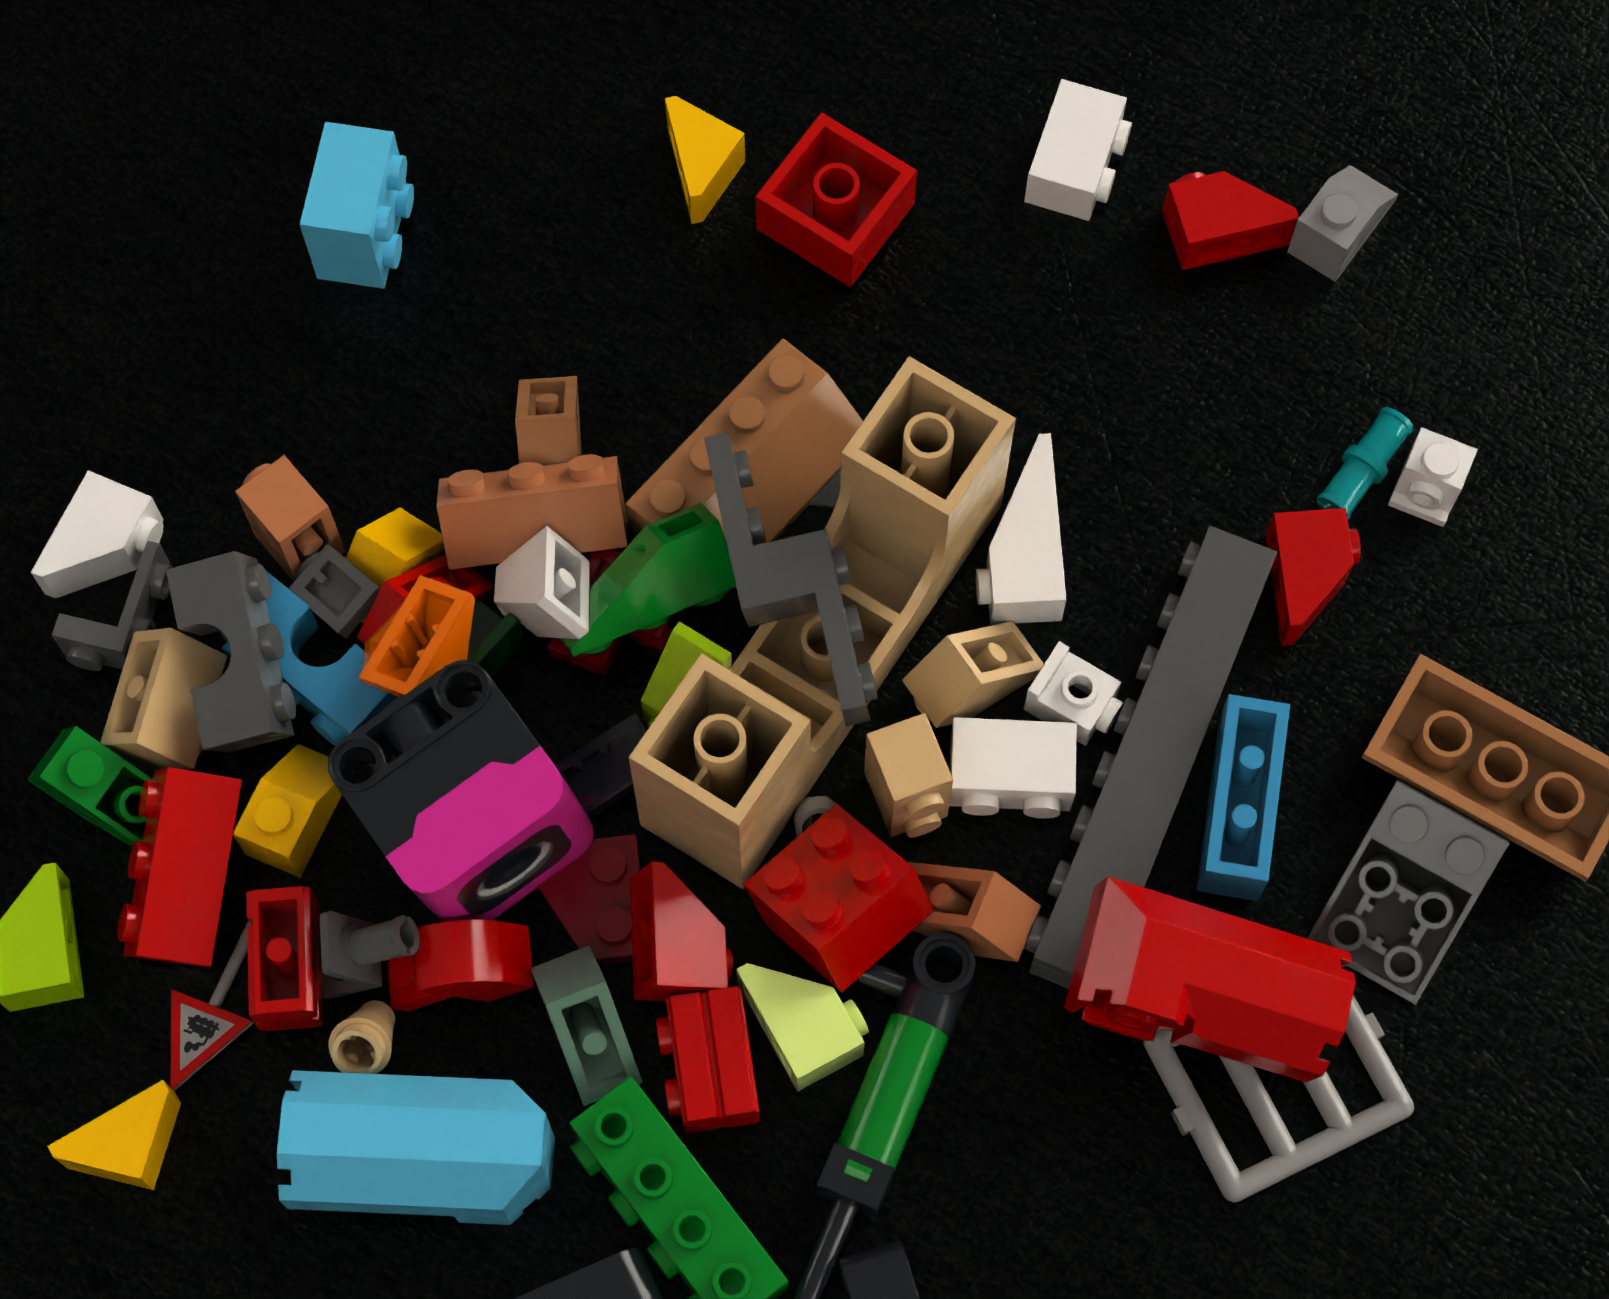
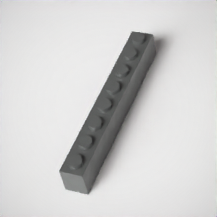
[1024,526,1277,989]

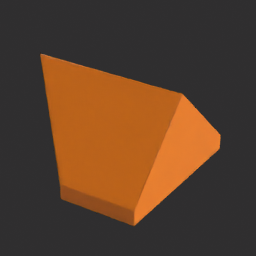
[358,575,475,697]

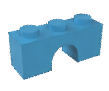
[220,571,399,746]

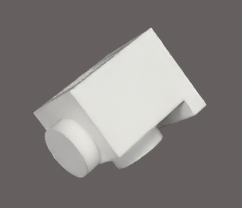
[1388,427,1478,527]
[1024,641,1124,746]

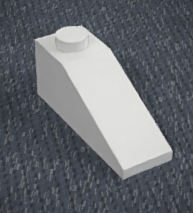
[976,433,1066,625]

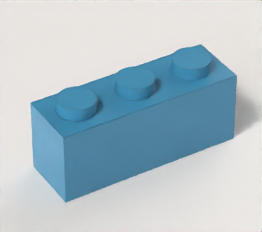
[1196,694,1290,901]

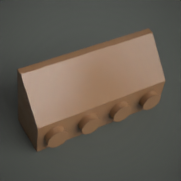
[625,339,863,602]
[1361,654,1609,882]

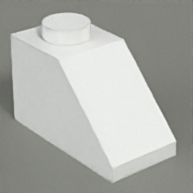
[31,470,164,599]
[494,526,590,639]

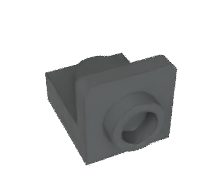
[288,543,381,639]

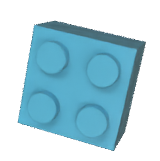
[300,122,414,289]

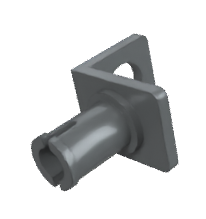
[320,911,420,999]

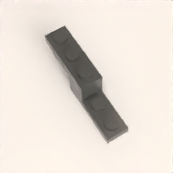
[704,432,878,727]

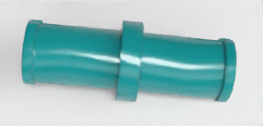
[1317,407,1413,520]

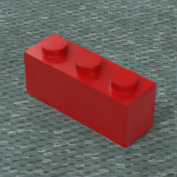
[117,767,242,967]

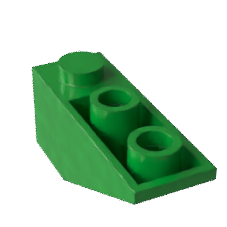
[559,503,736,657]
[27,726,153,847]

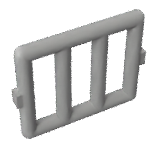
[1143,995,1414,1202]

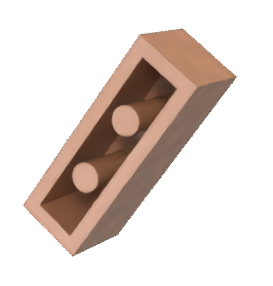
[436,454,628,570]

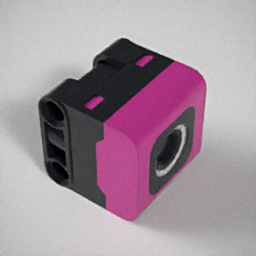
[328,660,594,922]

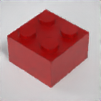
[756,112,917,288]
[744,803,934,993]

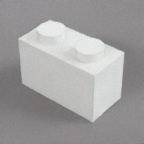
[1024,79,1132,221]
[949,717,1077,818]

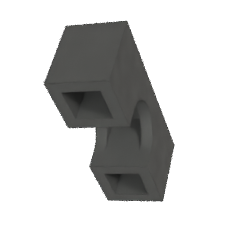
[166,551,296,754]

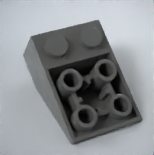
[1307,778,1510,1005]

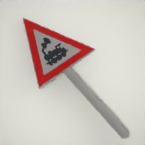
[170,920,254,1091]

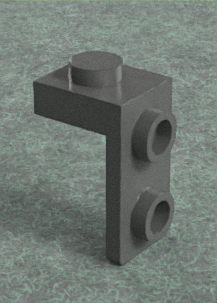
[52,541,173,671]

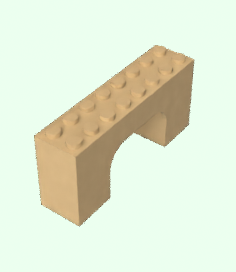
[629,356,1016,889]

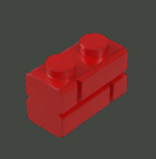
[246,886,323,1031]
[656,986,760,1133]

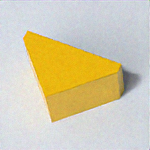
[665,96,745,224]
[346,508,444,624]
[47,1080,181,1190]

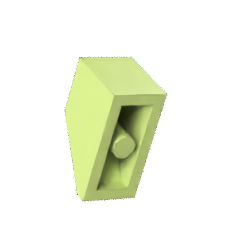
[736,963,869,1092]

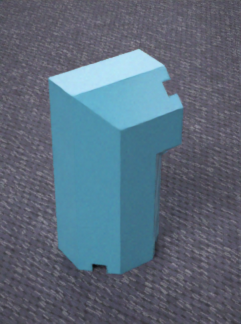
[277,1070,555,1225]

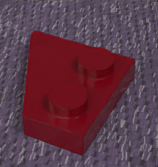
[538,834,640,965]

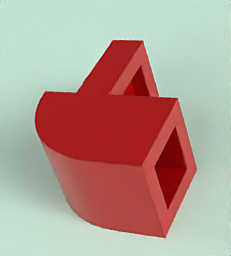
[387,920,534,1012]

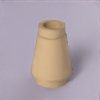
[328,1000,395,1074]

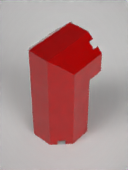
[1064,876,1356,1082]

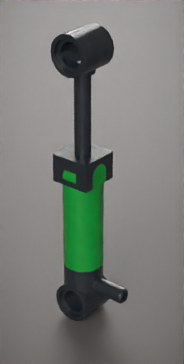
[793,932,976,1299]

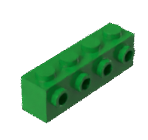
[569,1076,789,1299]

